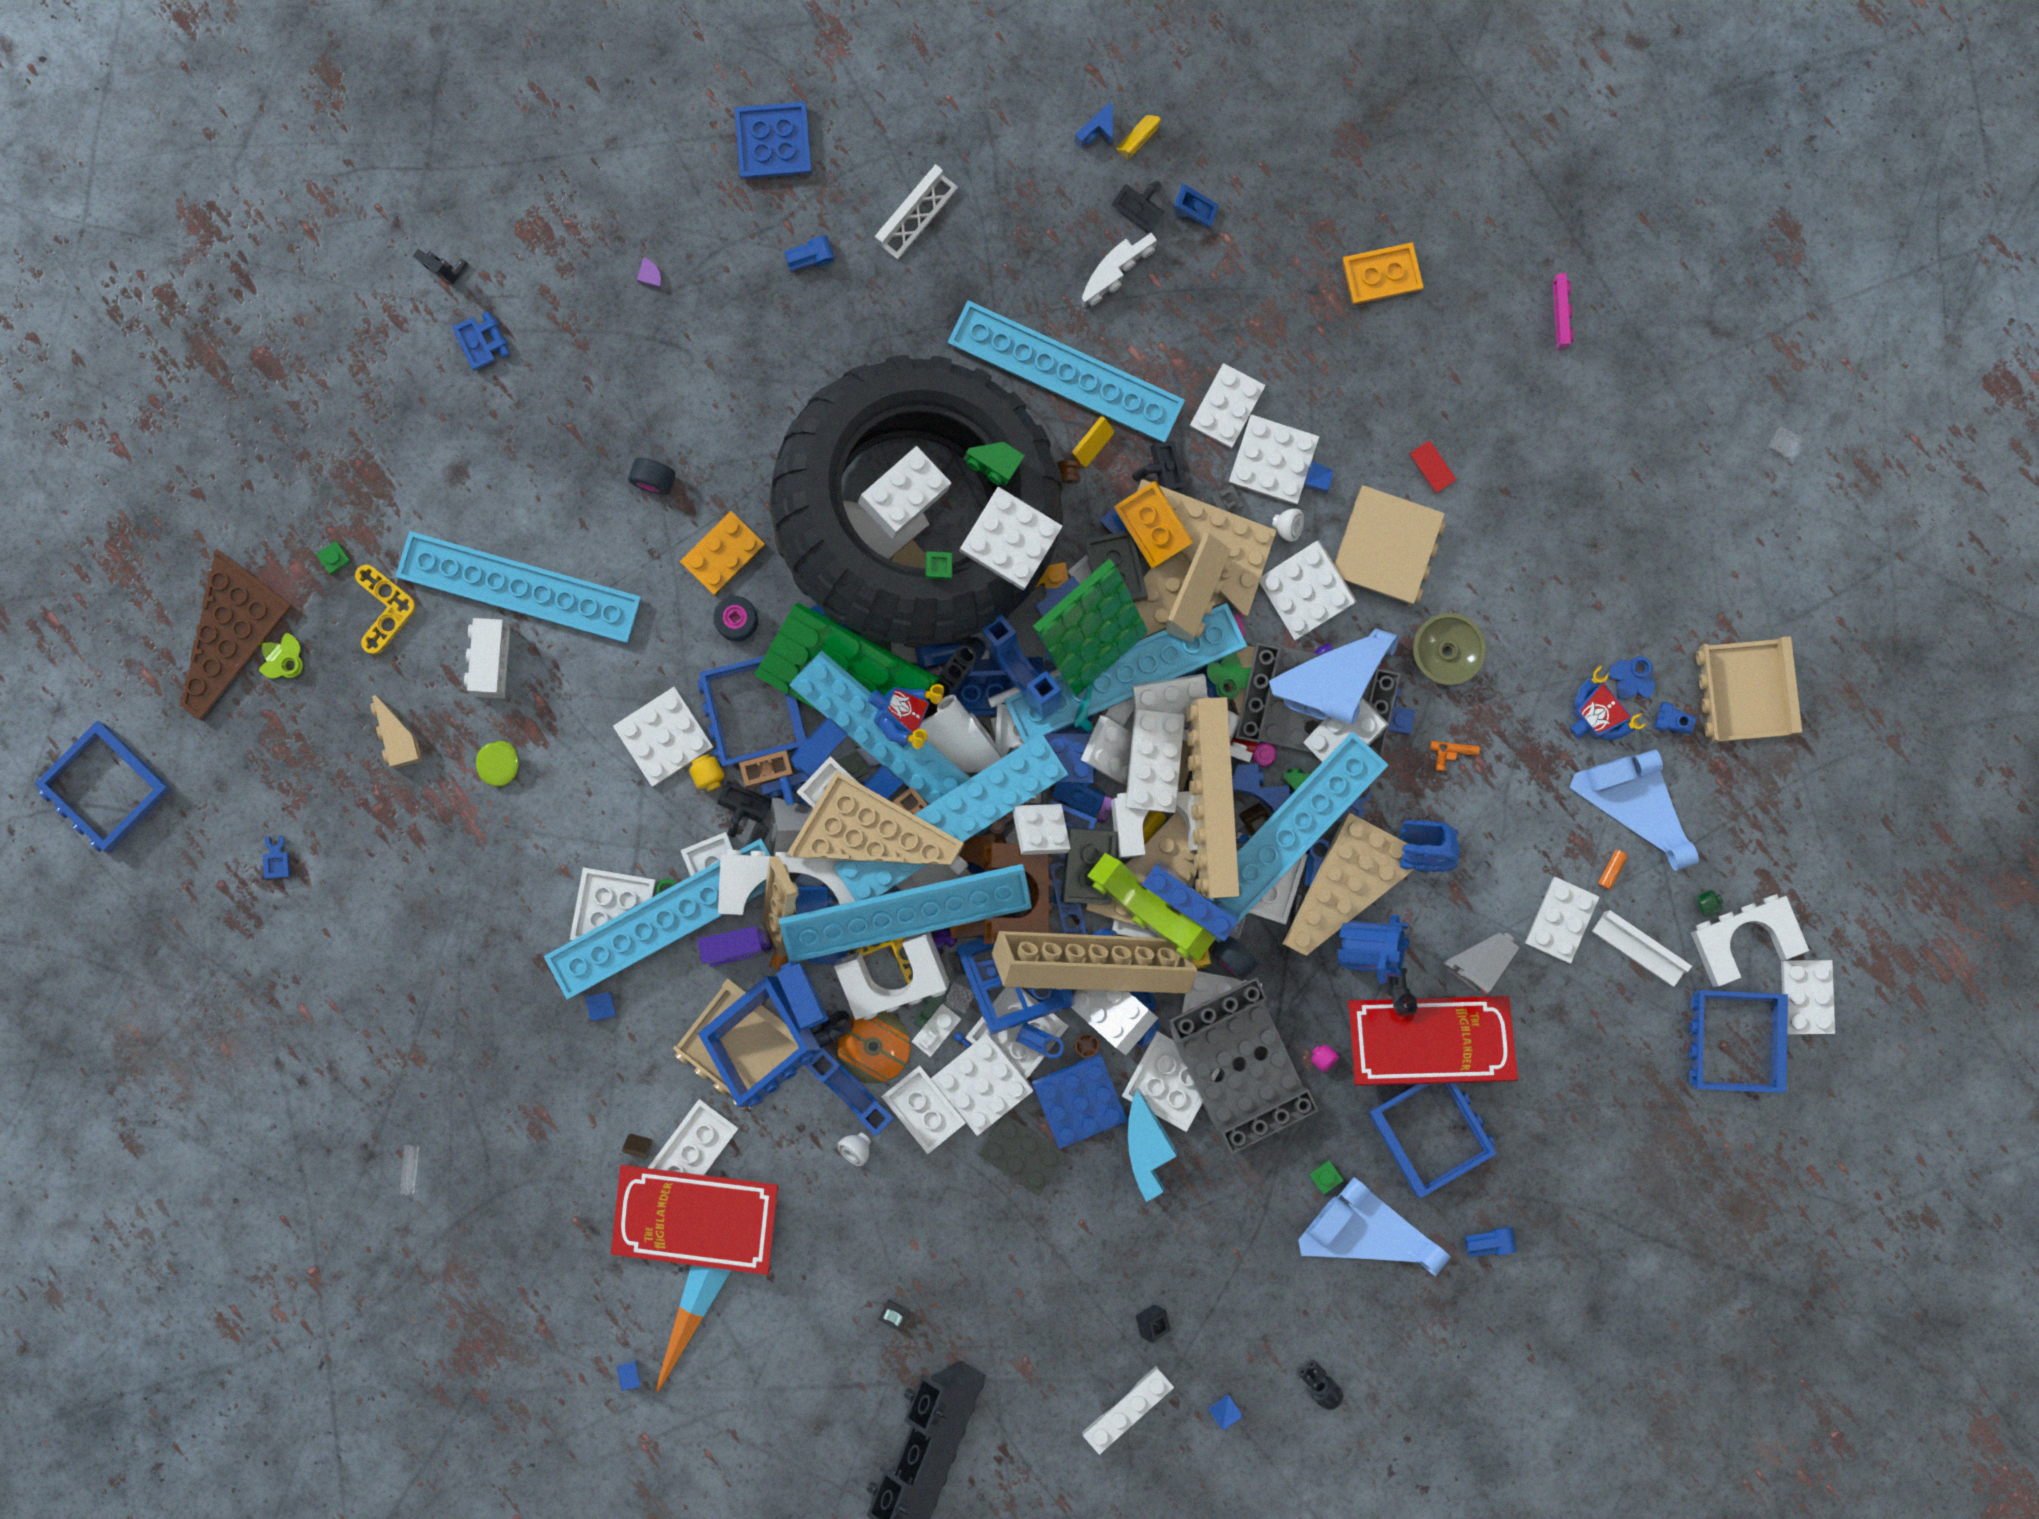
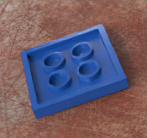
[735,102,812,179]
[1032,1054,1127,1149]

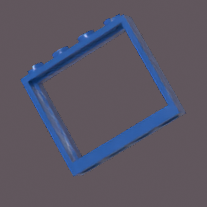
[697,656,807,769]
[34,721,173,853]
[698,976,821,1108]
[1689,990,1788,1093]
[1367,1083,1497,1199]

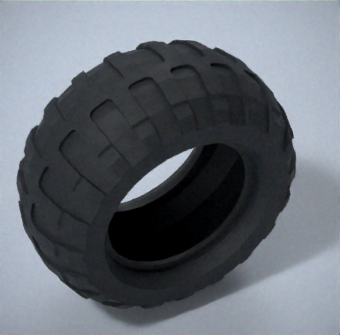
[769,355,1063,648]

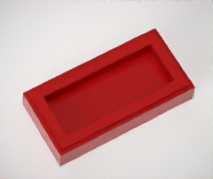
[1409,440,1456,494]

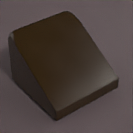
[1239,803,1270,836]
[622,1134,652,1158]

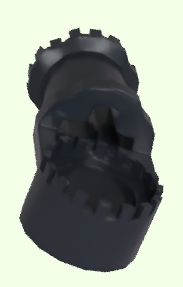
[1388,968,1417,1017]
[813,1010,854,1048]

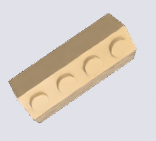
[1166,532,1233,643]

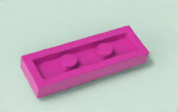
[1553,273,1574,350]

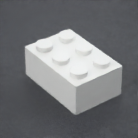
[858,446,951,540]
[464,618,510,699]
[1071,989,1158,1055]

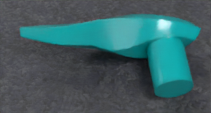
[1075,684,1093,732]

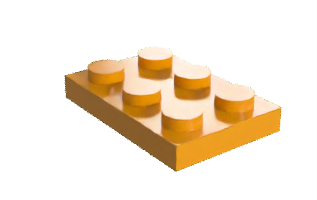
[1342,242,1424,305]
[1114,480,1194,568]
[680,511,766,596]

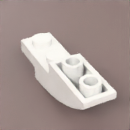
[1081,233,1157,308]

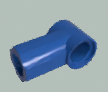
[784,235,835,272]
[915,642,962,670]
[1303,839,1330,886]
[1015,1023,1064,1059]
[1465,1227,1517,1257]

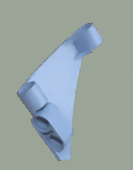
[1269,628,1399,725]
[1569,749,1699,871]
[1298,1177,1451,1276]

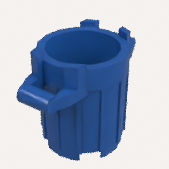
[1338,915,1409,984]

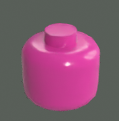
[1252,743,1277,768]
[1311,1044,1339,1072]

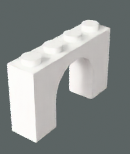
[1111,788,1197,859]
[1691,894,1809,987]
[834,932,950,1020]

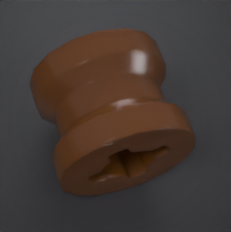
[1057,460,1081,484]

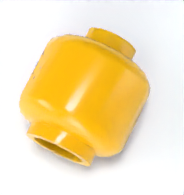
[689,754,725,792]

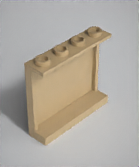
[1334,485,1446,607]
[1696,636,1802,743]
[673,978,799,1110]

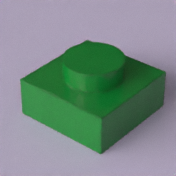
[316,541,351,575]
[925,551,952,580]
[1308,1160,1344,1195]

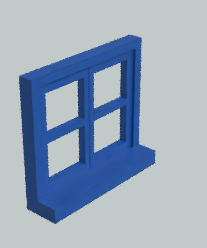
[956,937,1073,1036]

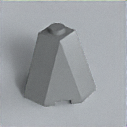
[770,798,814,857]
[1442,932,1520,995]

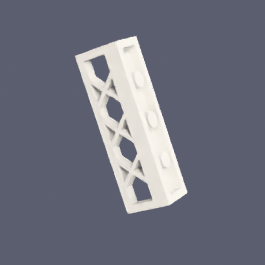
[875,164,958,260]
[1591,910,1692,987]

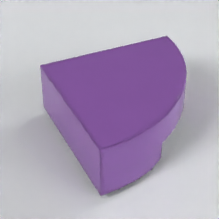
[637,258,662,288]
[1097,796,1113,824]

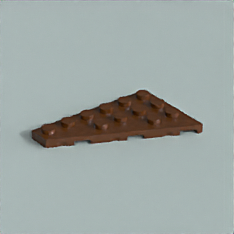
[180,549,293,721]

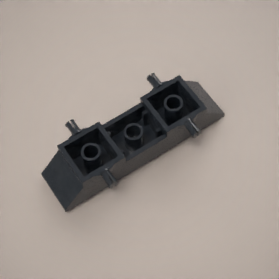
[867,1361,986,1519]

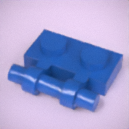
[452,311,510,371]

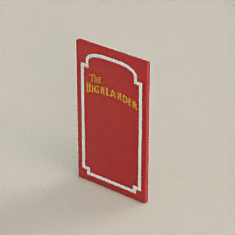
[1348,996,1518,1086]
[611,1165,779,1275]

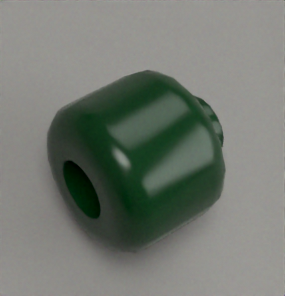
[1697,890,1724,917]

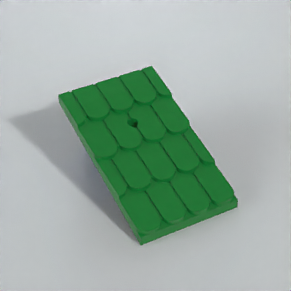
[1033,559,1148,697]
[754,603,939,710]

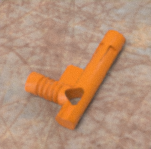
[1430,741,1480,772]

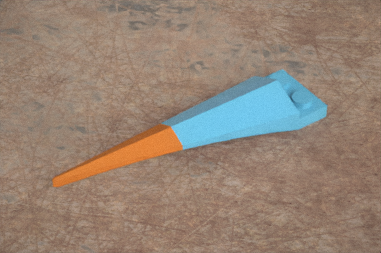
[656,1265,732,1392]

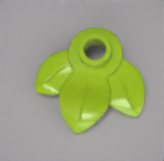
[259,633,303,679]

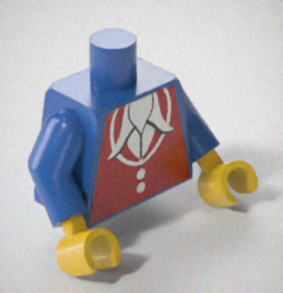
[1569,666,1648,740]
[868,684,944,749]

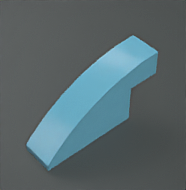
[1128,1088,1177,1202]

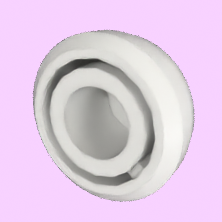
[1272,509,1304,542]
[838,1133,871,1166]

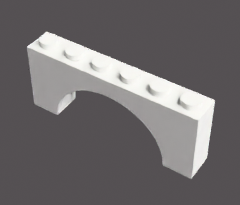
[718,850,855,915]

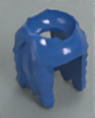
[1399,820,1459,873]

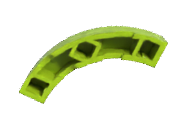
[1088,853,1216,961]

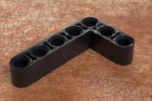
[923,637,986,720]

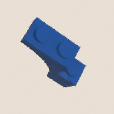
[1232,763,1294,814]

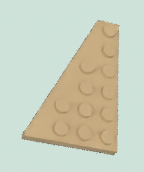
[1137,479,1277,618]
[787,771,965,866]
[1085,811,1197,932]
[1283,812,1414,956]

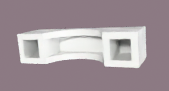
[1082,1366,1174,1455]

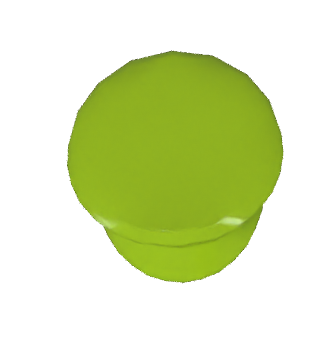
[476,741,519,786]

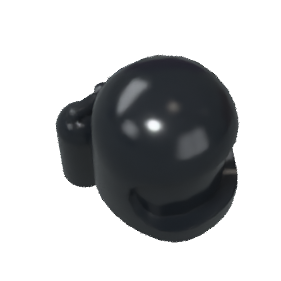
[1298,1360,1344,1410]

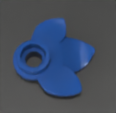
[1608,656,1655,699]

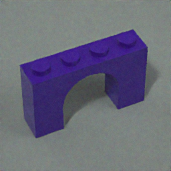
[697,926,772,967]

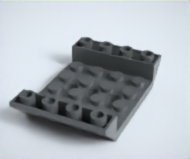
[1236,642,1401,758]
[1168,977,1318,1155]

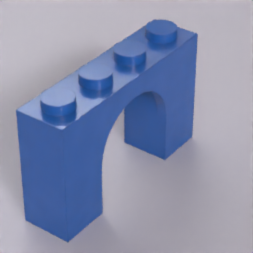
[982,614,1062,721]
[791,717,903,799]
[1142,860,1240,942]
[776,961,829,1029]
[805,1048,895,1136]

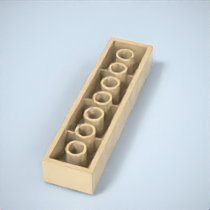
[1185,697,1239,898]
[992,931,1197,993]

